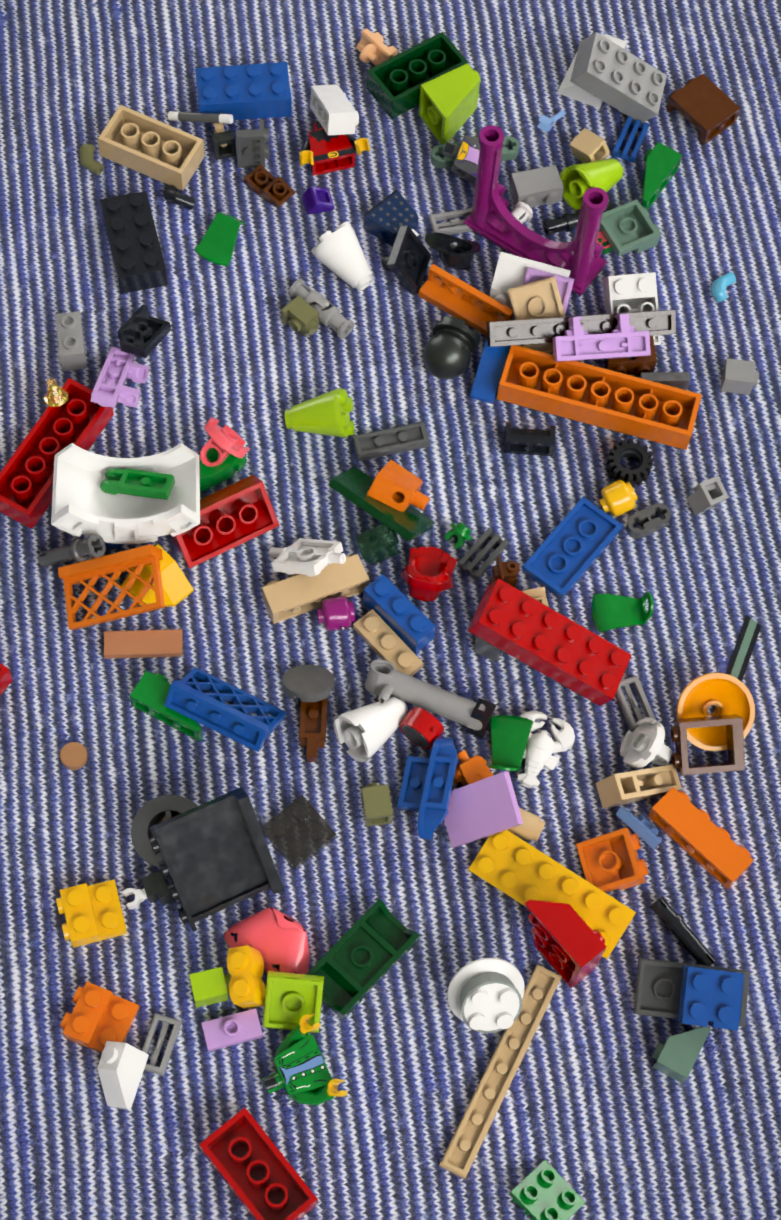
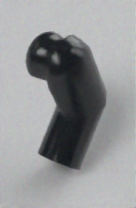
[163,185,196,210]

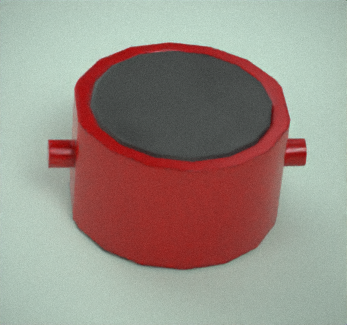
[399,706,444,749]

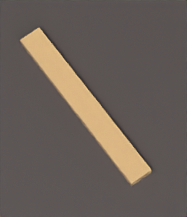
[439,964,562,1180]

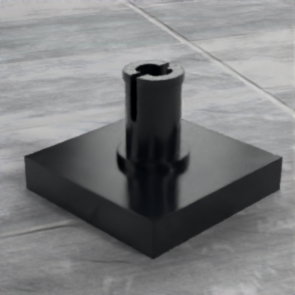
[381,225,431,294]

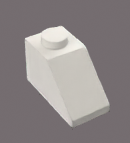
[97,1041,149,1110]

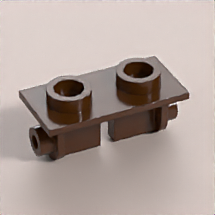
[490,556,520,588]

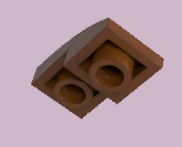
[243,164,295,208]

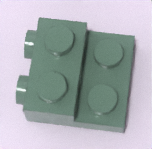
[600,199,660,257]

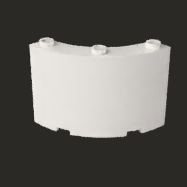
[51,443,200,544]

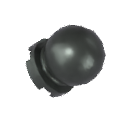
[423,316,481,379]

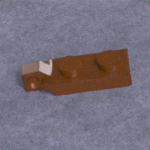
[299,697,328,762]

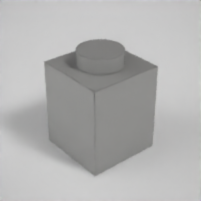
[721,358,759,395]

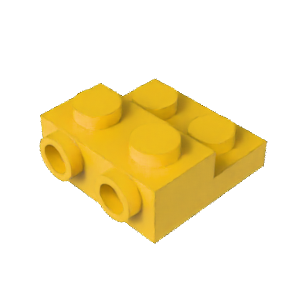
[56,879,128,948]

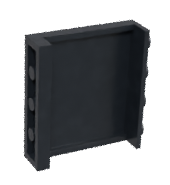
[149,787,284,932]

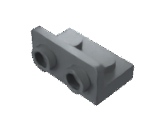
[236,119,270,168]

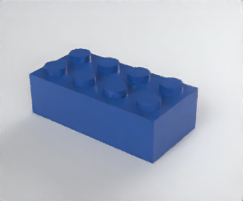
[195,62,292,123]

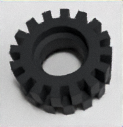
[606,439,653,487]

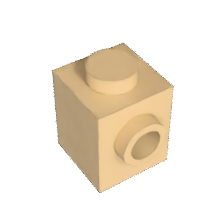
[569,128,610,163]

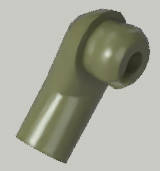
[79,143,104,175]

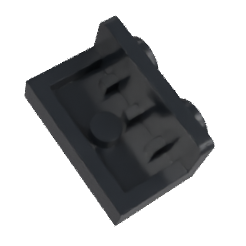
[118,304,171,358]

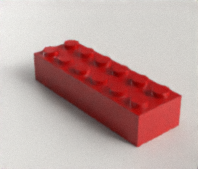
[0,378,114,529]
[467,578,632,706]

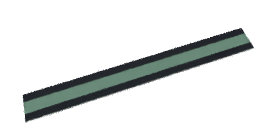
[712,615,762,711]

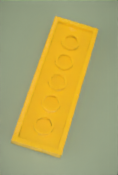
[468,830,636,959]

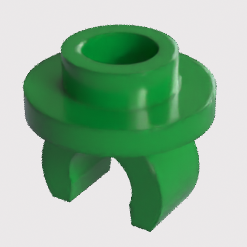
[444,521,472,549]

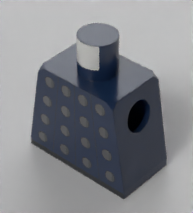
[363,190,421,247]

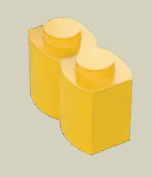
[227,945,266,1009]

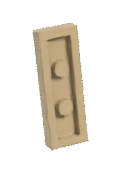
[353,609,424,676]

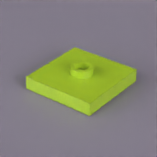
[263,971,324,1033]

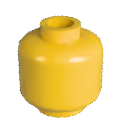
[599,480,638,517]

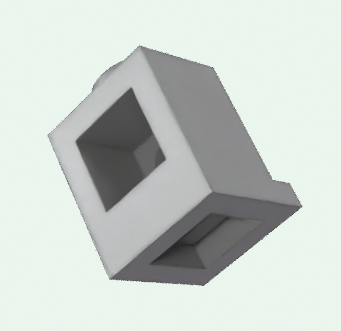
[686,475,729,515]

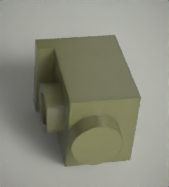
[281,295,319,337]

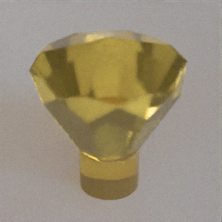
[44,378,68,407]

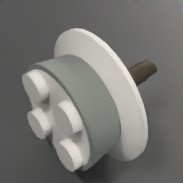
[447,958,525,1033]

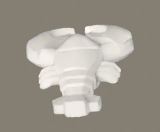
[517,711,575,789]

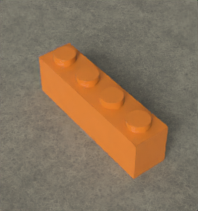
[648,787,754,890]

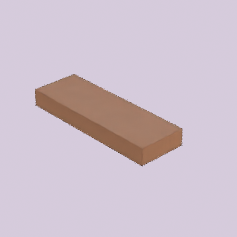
[104,629,183,659]

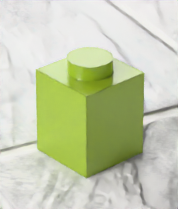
[189,967,230,1008]

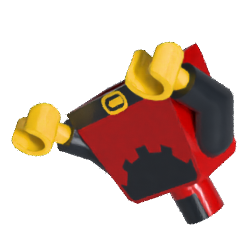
[299,121,370,176]

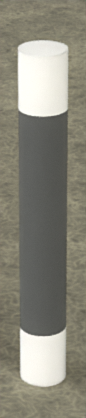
[168,111,233,124]

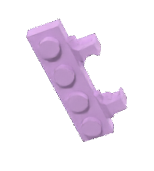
[553,314,651,362]
[90,347,150,408]

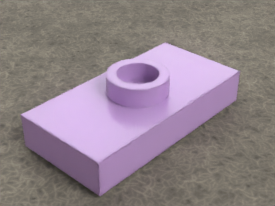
[202,1008,263,1052]

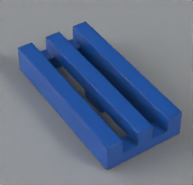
[612,116,650,163]

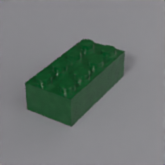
[366,32,469,119]

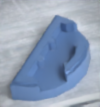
[616,807,662,850]

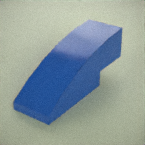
[470,340,511,404]

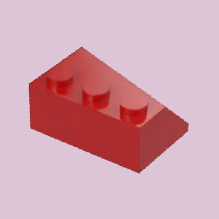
[525,900,607,989]

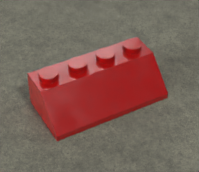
[170,475,280,569]

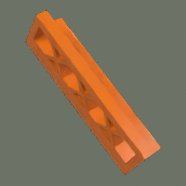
[418,264,514,336]

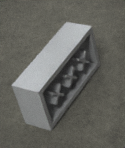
[570,32,667,123]

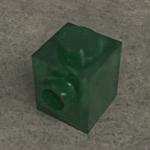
[356,524,399,565]

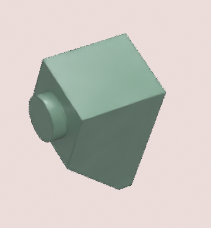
[652,1026,711,1084]

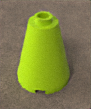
[560,158,623,210]

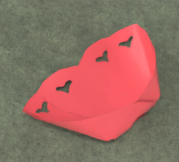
[224,907,310,974]

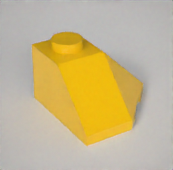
[121,544,194,607]

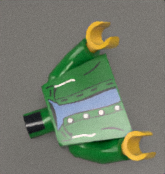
[262,1014,347,1106]

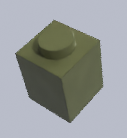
[361,783,393,827]

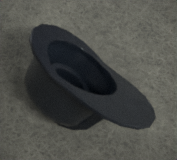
[425,233,481,270]

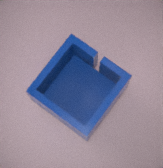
[677,965,744,1031]

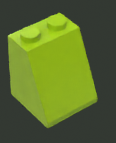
[419,63,481,144]

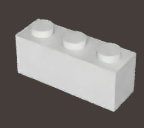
[310,84,359,135]

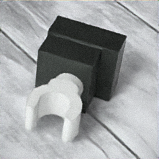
[123,871,173,910]

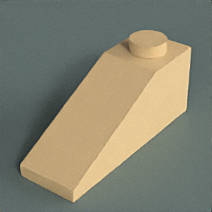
[595,764,682,808]

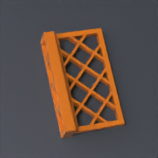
[58,544,165,630]

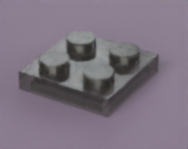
[261,795,337,870]

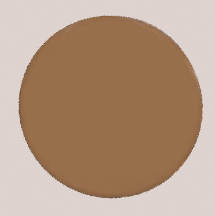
[60,742,88,770]

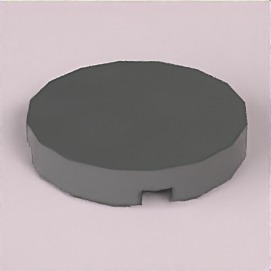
[282,664,335,702]

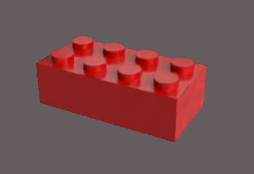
[199,1107,318,1220]

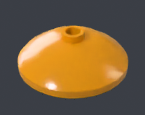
[676,672,755,751]

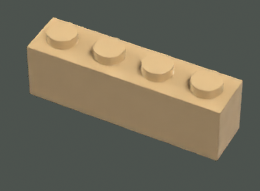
[262,554,369,624]

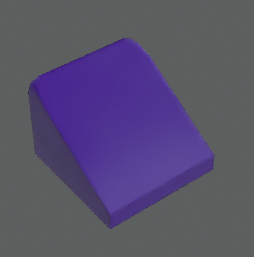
[302,186,335,214]

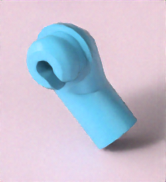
[711,272,736,302]

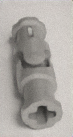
[288,278,355,339]

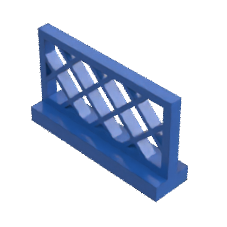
[164,667,287,752]

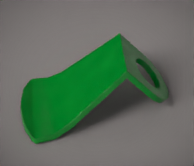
[195,212,245,266]
[592,592,654,633]
[489,715,533,771]

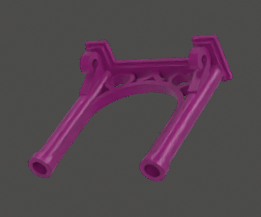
[464,125,609,296]

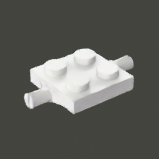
[269,538,346,577]

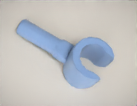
[537,110,566,132]

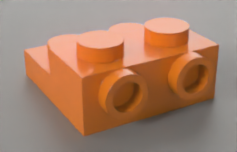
[576,827,649,893]
[60,982,140,1053]

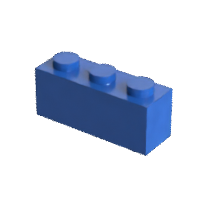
[363,574,436,654]

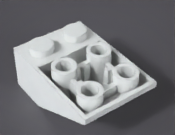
[603,272,661,345]

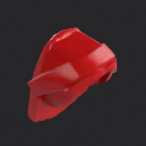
[400,546,457,602]

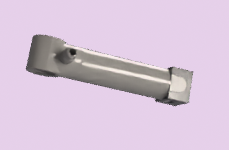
[364,659,496,739]

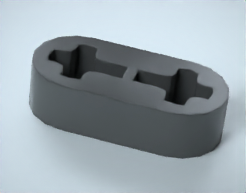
[626,503,671,539]

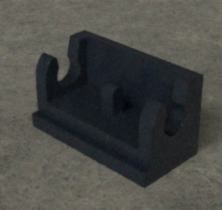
[504,422,556,456]

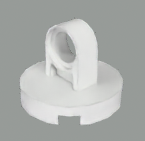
[620,717,672,769]

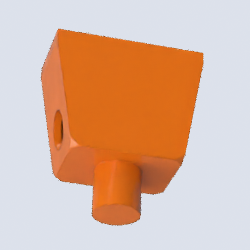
[367,460,430,512]

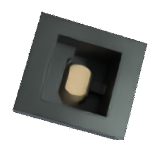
[211,123,237,160]

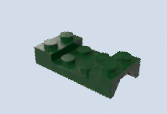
[306,899,420,1021]

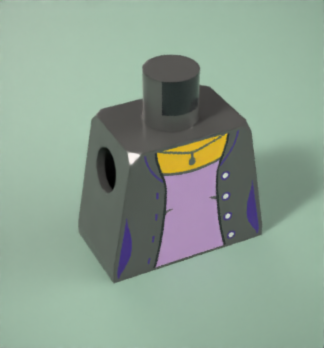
[442,135,480,186]

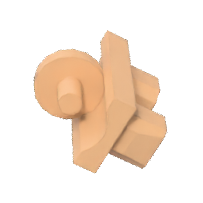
[356,29,398,66]

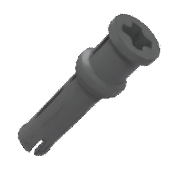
[38,534,106,567]

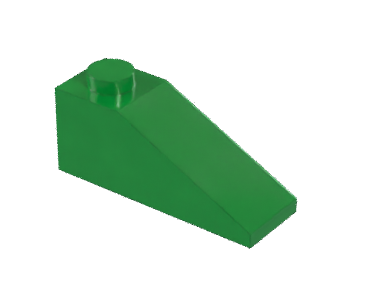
[641,142,682,211]
[199,447,247,493]
[130,670,202,742]

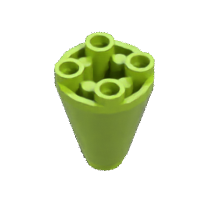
[285,388,355,438]

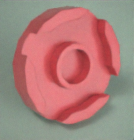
[200,417,250,467]

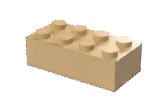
[98,105,205,191]

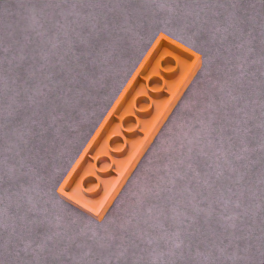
[497,345,702,450]

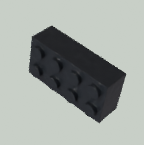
[100,191,167,294]

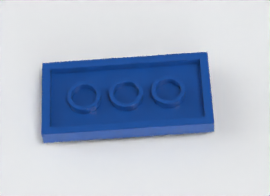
[522,497,623,600]

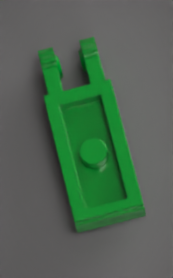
[100,468,175,500]

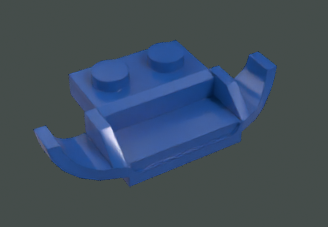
[397,736,459,840]

